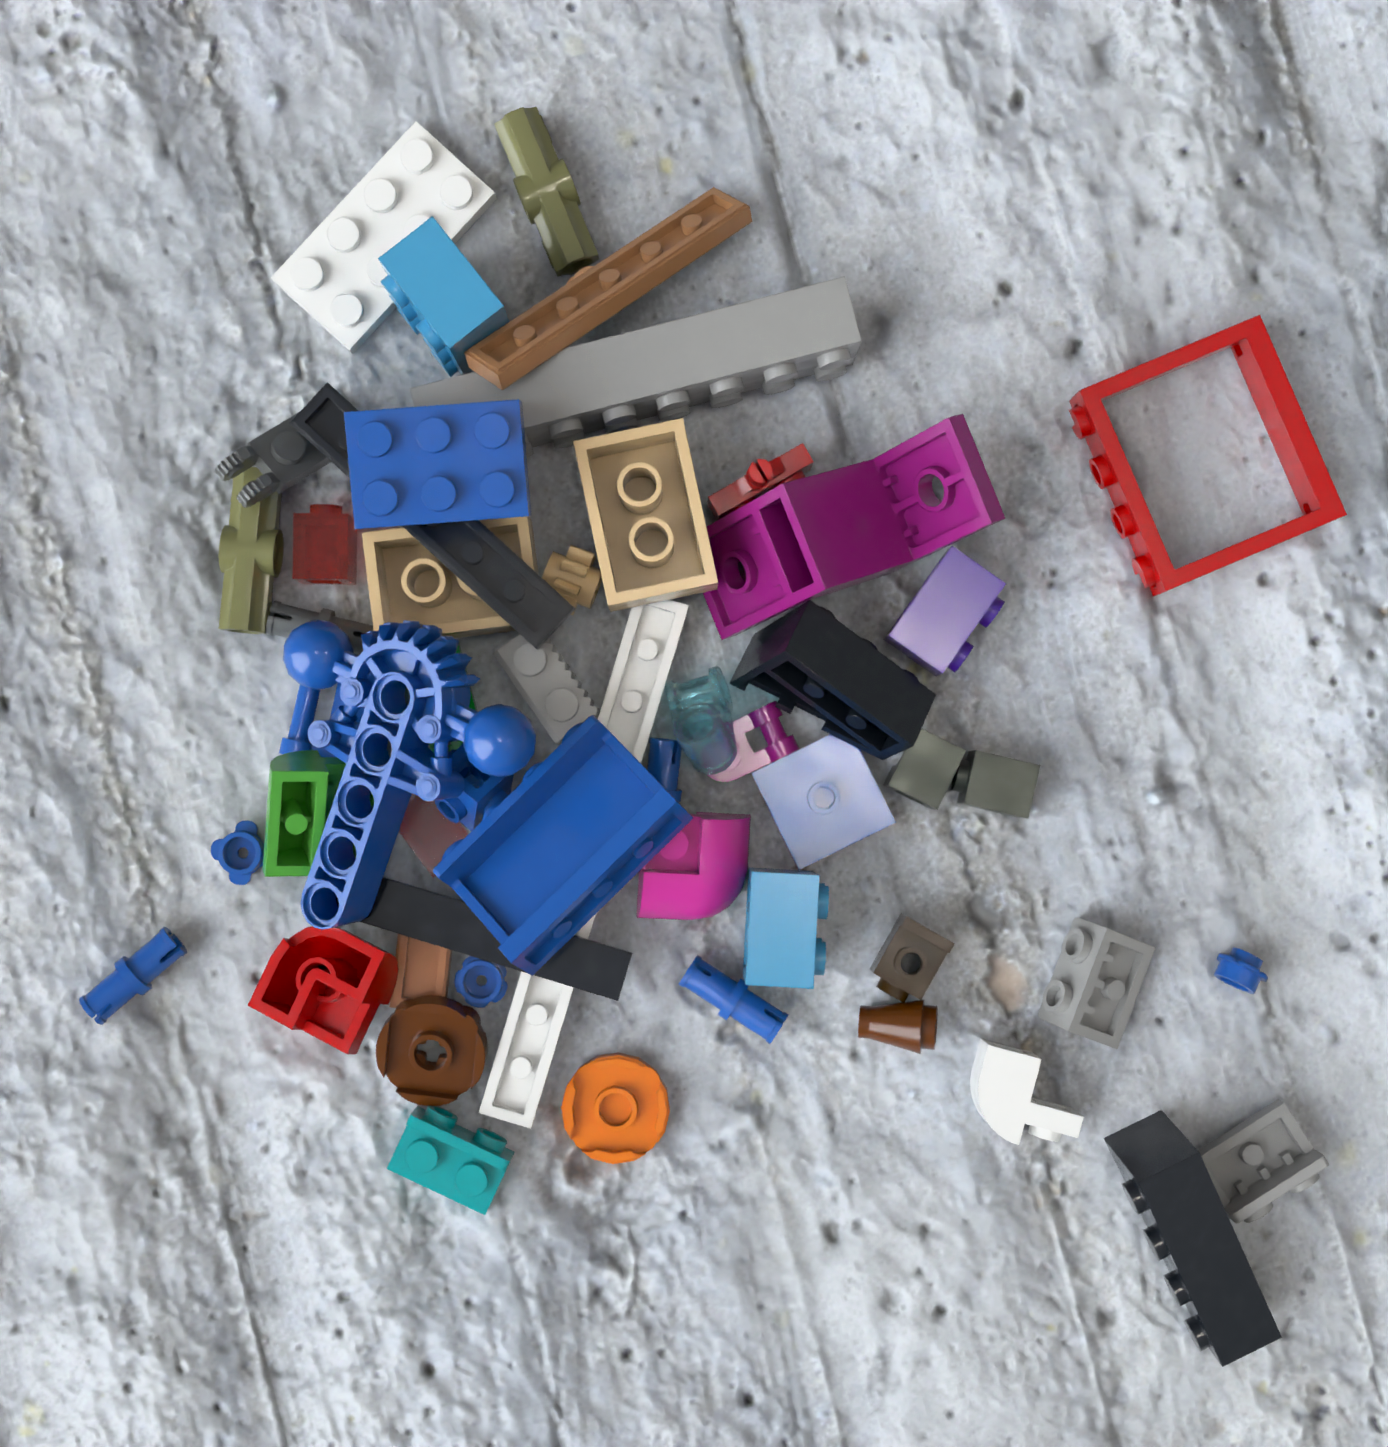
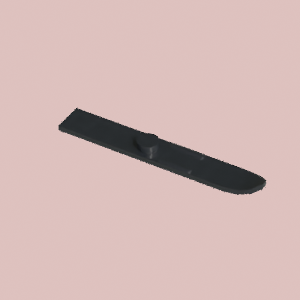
[336,877,633,1001]

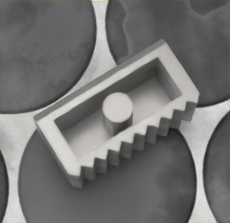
[493,634,600,745]

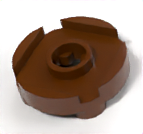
[376,995,488,1106]

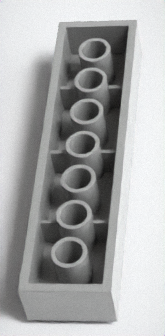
[409,276,862,457]

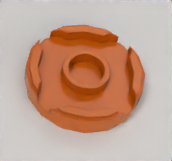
[561,1052,670,1164]

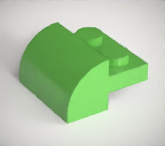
[263,750,374,877]

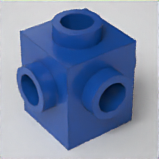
[435,744,514,831]

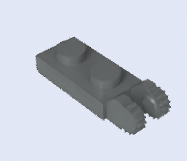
[215,412,331,508]

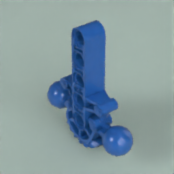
[283,619,536,930]

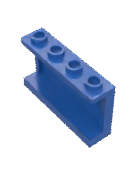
[433,715,693,976]

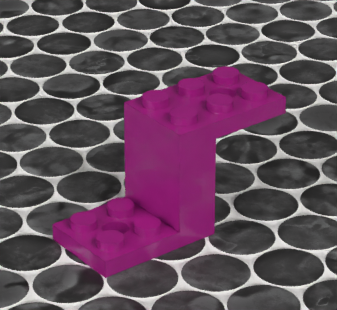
[703,414,1006,640]

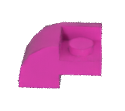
[636,812,751,920]

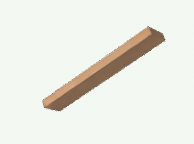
[464,187,752,390]

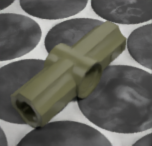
[494,107,599,277]
[218,467,284,635]

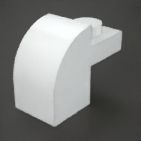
[970,1038,1084,1145]

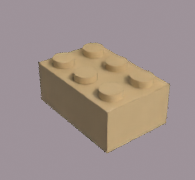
[573,418,718,612]
[362,516,539,638]

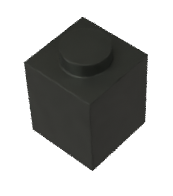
[951,750,1040,819]

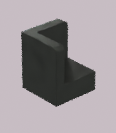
[883,728,966,810]

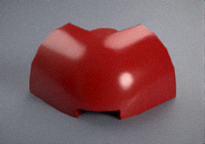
[248,926,399,1054]

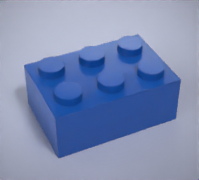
[344,399,532,529]

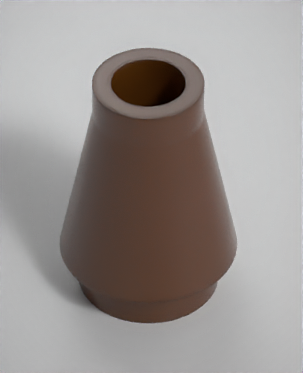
[858,999,938,1054]

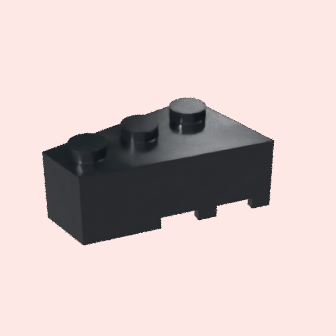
[729,600,936,760]

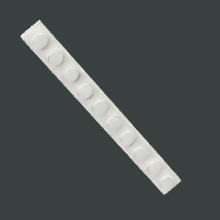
[479,600,689,1129]

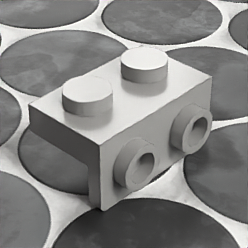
[1198,1099,1329,1224]

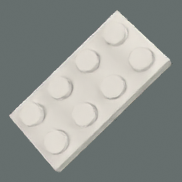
[271,121,497,354]

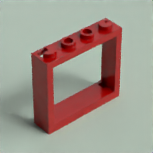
[1069,315,1347,597]

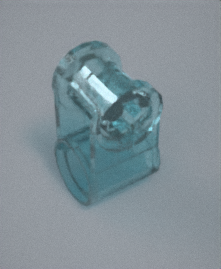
[665,666,737,775]

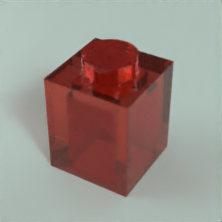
[292,504,357,585]

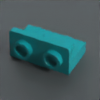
[387,1105,515,1215]

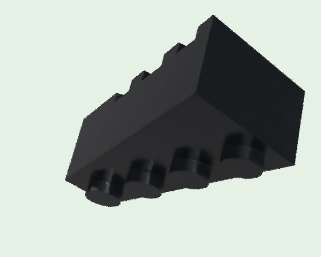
[1104,1110,1282,1367]

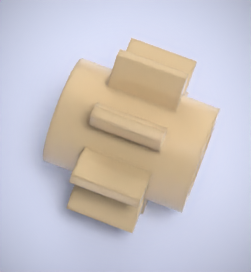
[542,545,602,615]

